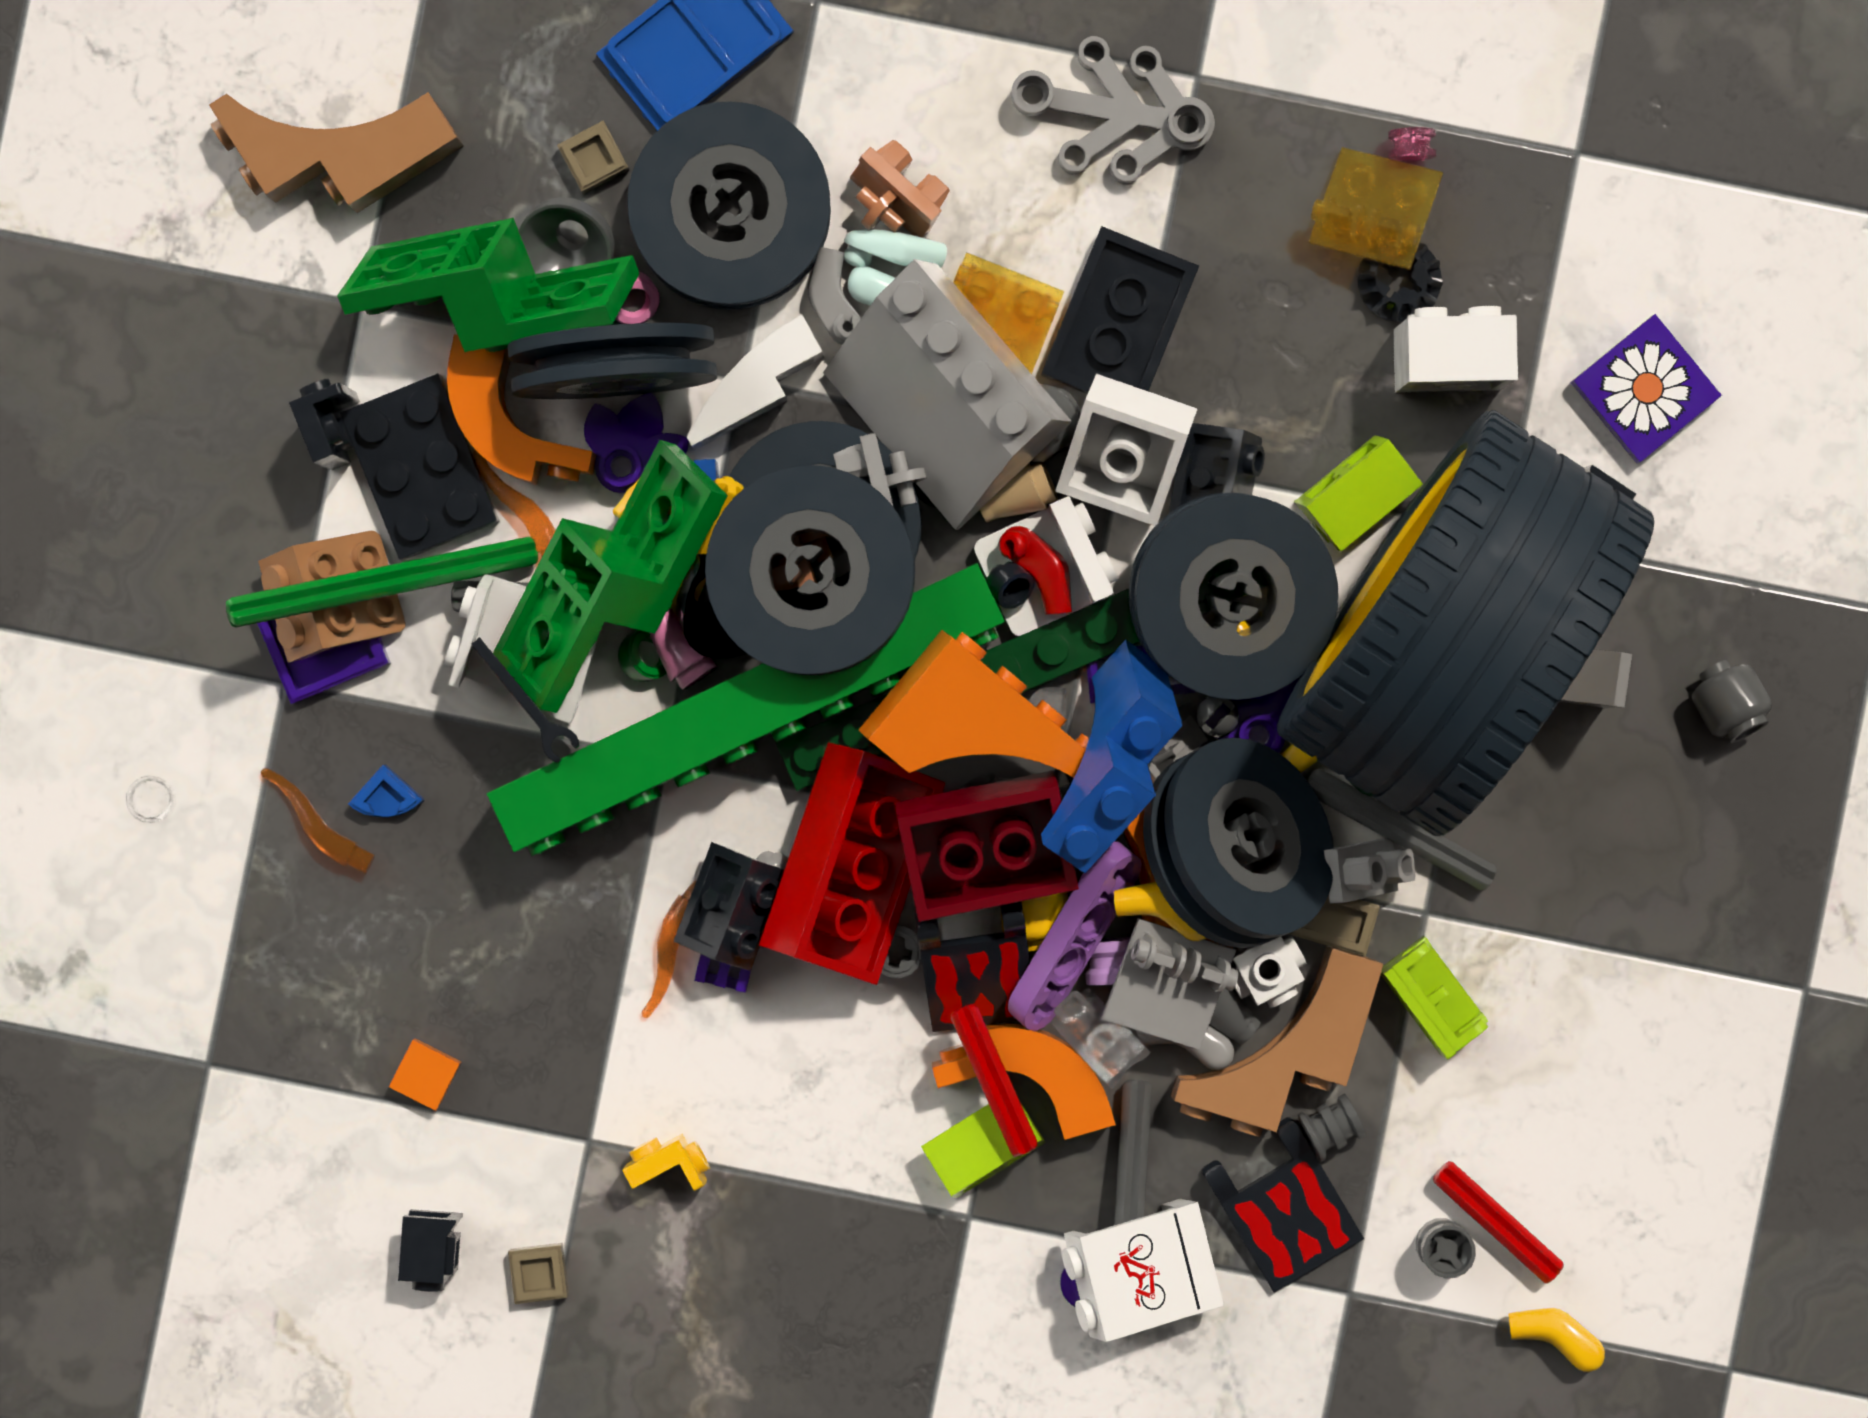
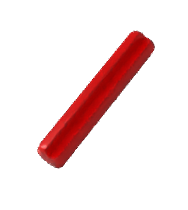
[951,1003,1038,1157]
[1433,1161,1564,1284]

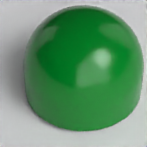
[618,630,667,682]

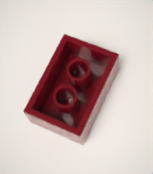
[895,771,1079,922]

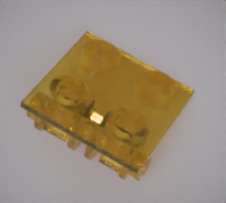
[1308,147,1443,270]
[953,252,1064,374]

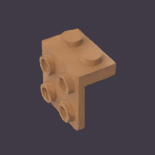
[258,530,406,663]

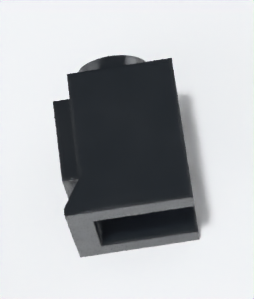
[398,1209,463,1292]

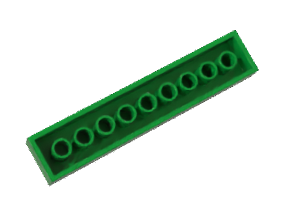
[486,563,1005,857]

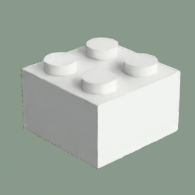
[1394,306,1518,393]
[1056,374,1197,526]

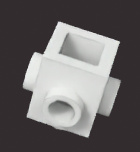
[1232,936,1307,1008]

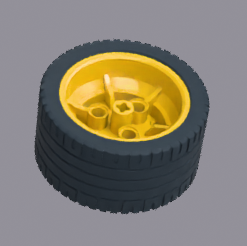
[1277,410,1655,836]

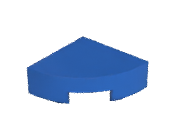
[348,764,425,817]

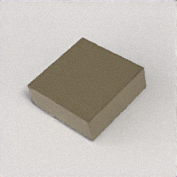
[557,120,630,194]
[508,1242,569,1304]

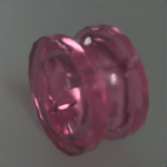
[1388,127,1436,162]

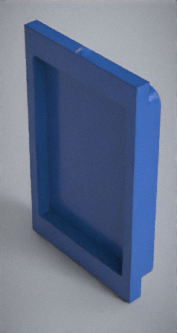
[596,0,794,131]

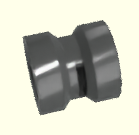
[1416,1218,1476,1278]

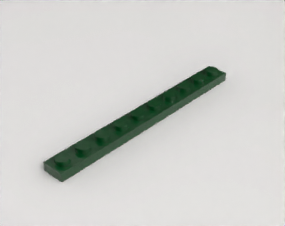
[776,559,1267,792]

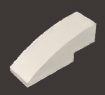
[687,314,824,450]

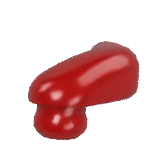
[998,526,1072,615]

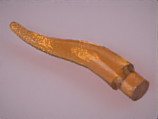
[473,450,556,557]
[260,768,375,874]
[641,879,697,1018]

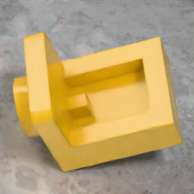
[622,1134,710,1191]

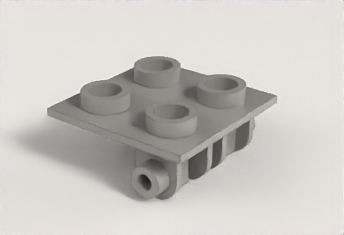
[1101,918,1238,1050]

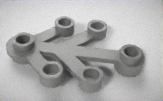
[1011,36,1215,184]

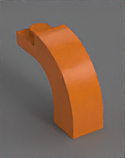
[447,334,597,485]
[932,1023,1116,1140]

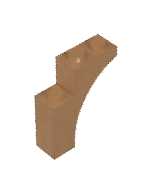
[209,92,464,213]
[1171,945,1383,1137]

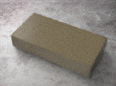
[1288,892,1380,957]

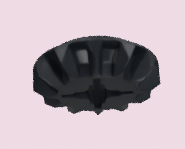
[1357,236,1443,322]

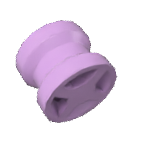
[1085,937,1131,985]

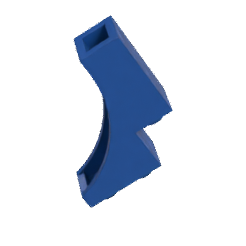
[1041,639,1183,873]

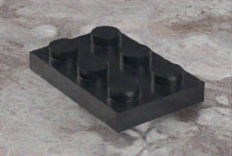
[1041,226,1199,394]
[340,373,500,561]

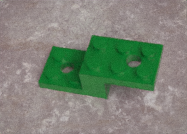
[337,218,639,352]
[493,440,728,713]

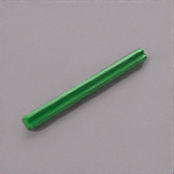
[226,536,538,628]

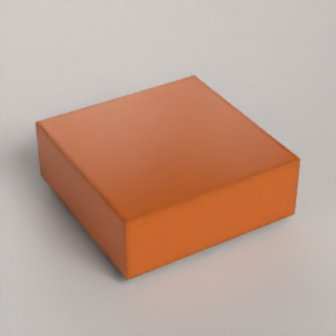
[389,1038,462,1111]

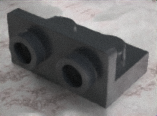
[289,379,360,470]
[1169,423,1265,513]
[674,842,784,970]

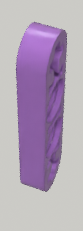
[1008,842,1142,1031]

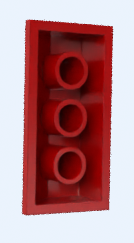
[759,742,945,985]

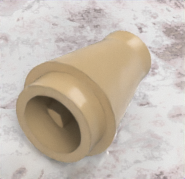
[980,462,1058,523]

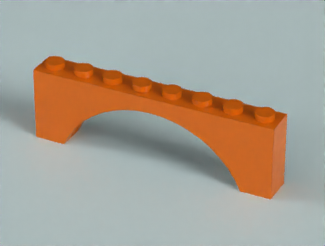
[859,630,1233,948]

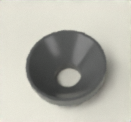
[519,197,615,274]

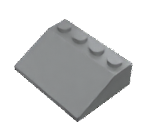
[823,259,1072,530]

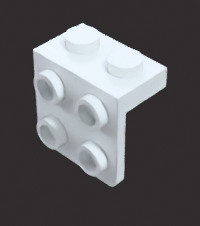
[974,496,1118,636]

